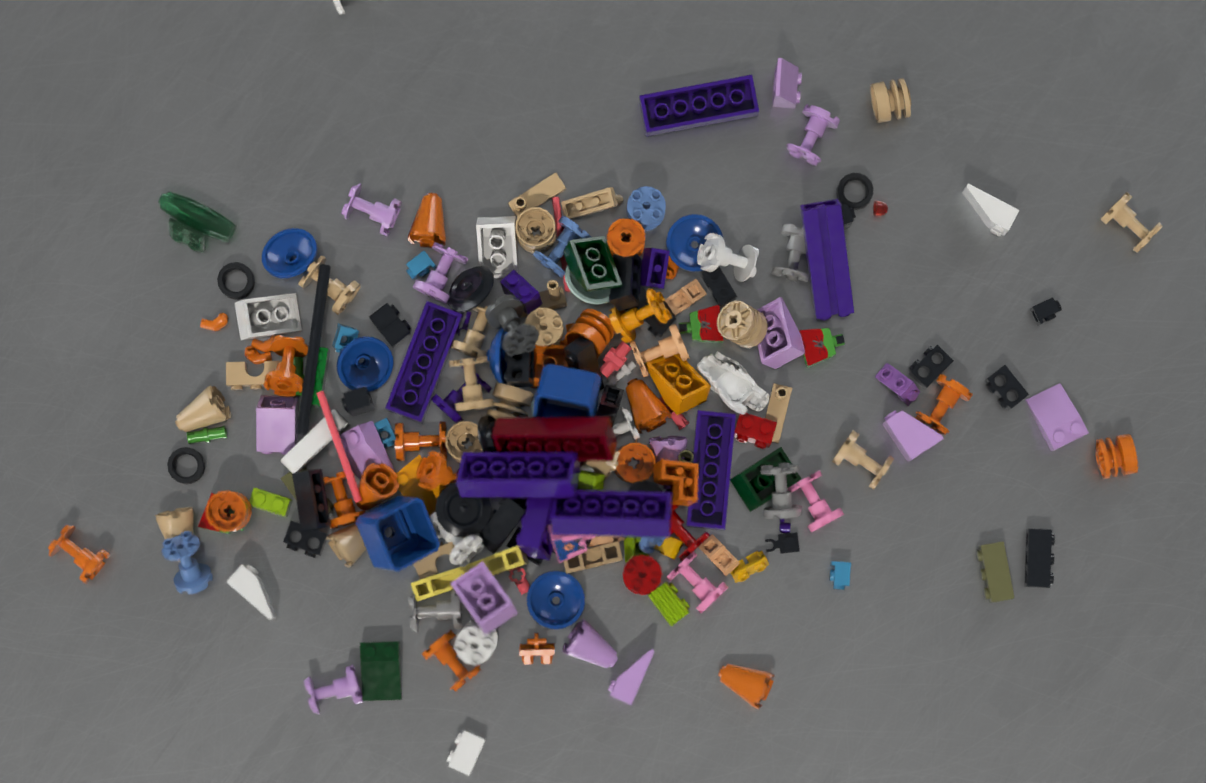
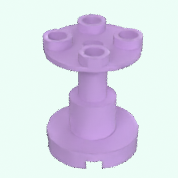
[786,104,840,166]
[341,183,402,236]
[413,242,468,303]
[304,665,363,714]

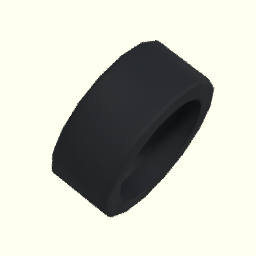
[837,173,873,210]
[217,262,255,300]
[167,447,205,484]

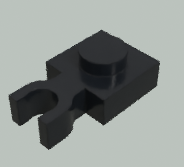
[765,532,800,554]

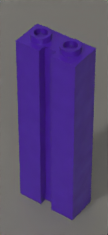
[800,199,854,320]

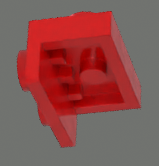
[734,413,777,449]

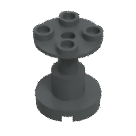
[485,295,539,356]

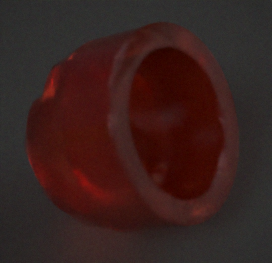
[873,201,888,216]

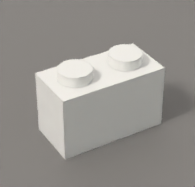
[447,730,486,776]

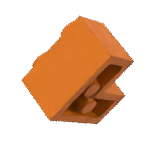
[653,459,698,506]

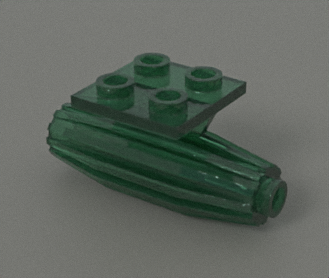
[158,191,237,253]

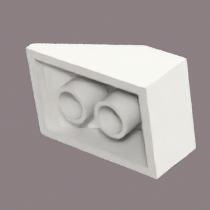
[962,184,1019,236]
[476,216,518,279]
[235,293,302,340]
[227,564,277,621]

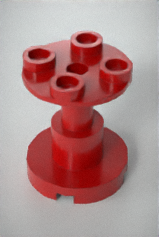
[670,505,710,561]
[623,555,662,595]

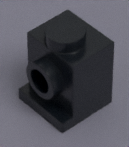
[1030,297,1062,326]

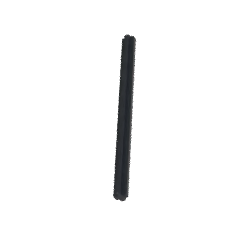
[297,264,331,435]

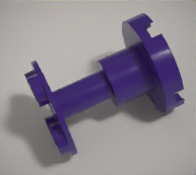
[431,366,492,424]

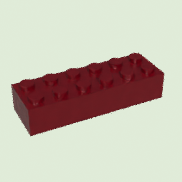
[492,417,617,461]

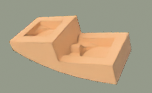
[663,279,707,317]
[699,534,740,576]

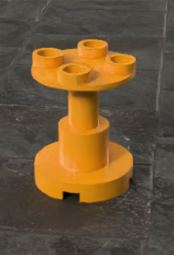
[609,288,672,343]

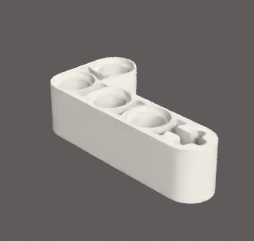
[281,409,350,474]

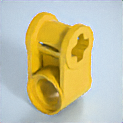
[654,536,683,560]

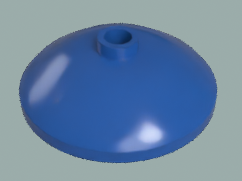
[666,214,723,272]
[262,228,317,278]
[486,328,508,385]
[337,336,393,392]
[527,571,585,629]

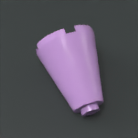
[649,436,688,489]
[562,619,618,668]

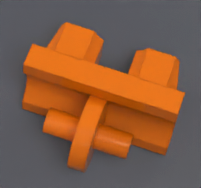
[519,633,555,665]

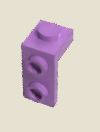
[875,363,920,406]

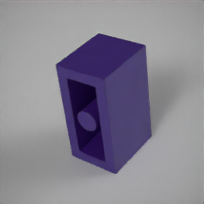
[640,248,670,289]
[500,270,543,315]

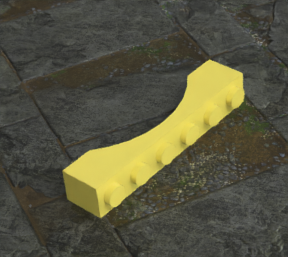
[410,546,529,602]

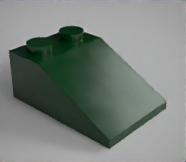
[563,236,622,292]
[730,447,801,512]
[360,641,402,701]

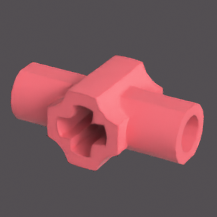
[600,341,632,378]
[509,567,530,595]

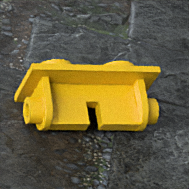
[730,550,769,583]

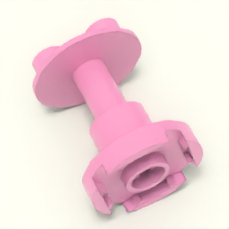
[787,470,844,532]
[667,551,729,613]

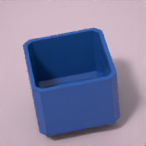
[533,364,601,418]
[356,496,440,572]

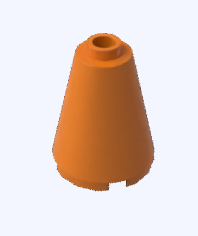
[408,193,446,248]
[626,378,672,434]
[356,463,399,510]
[718,664,775,710]

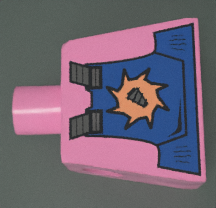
[548,525,596,563]

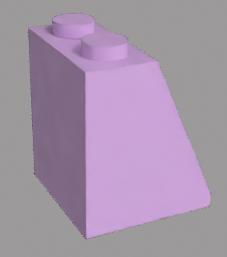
[256,395,299,455]
[883,410,944,462]

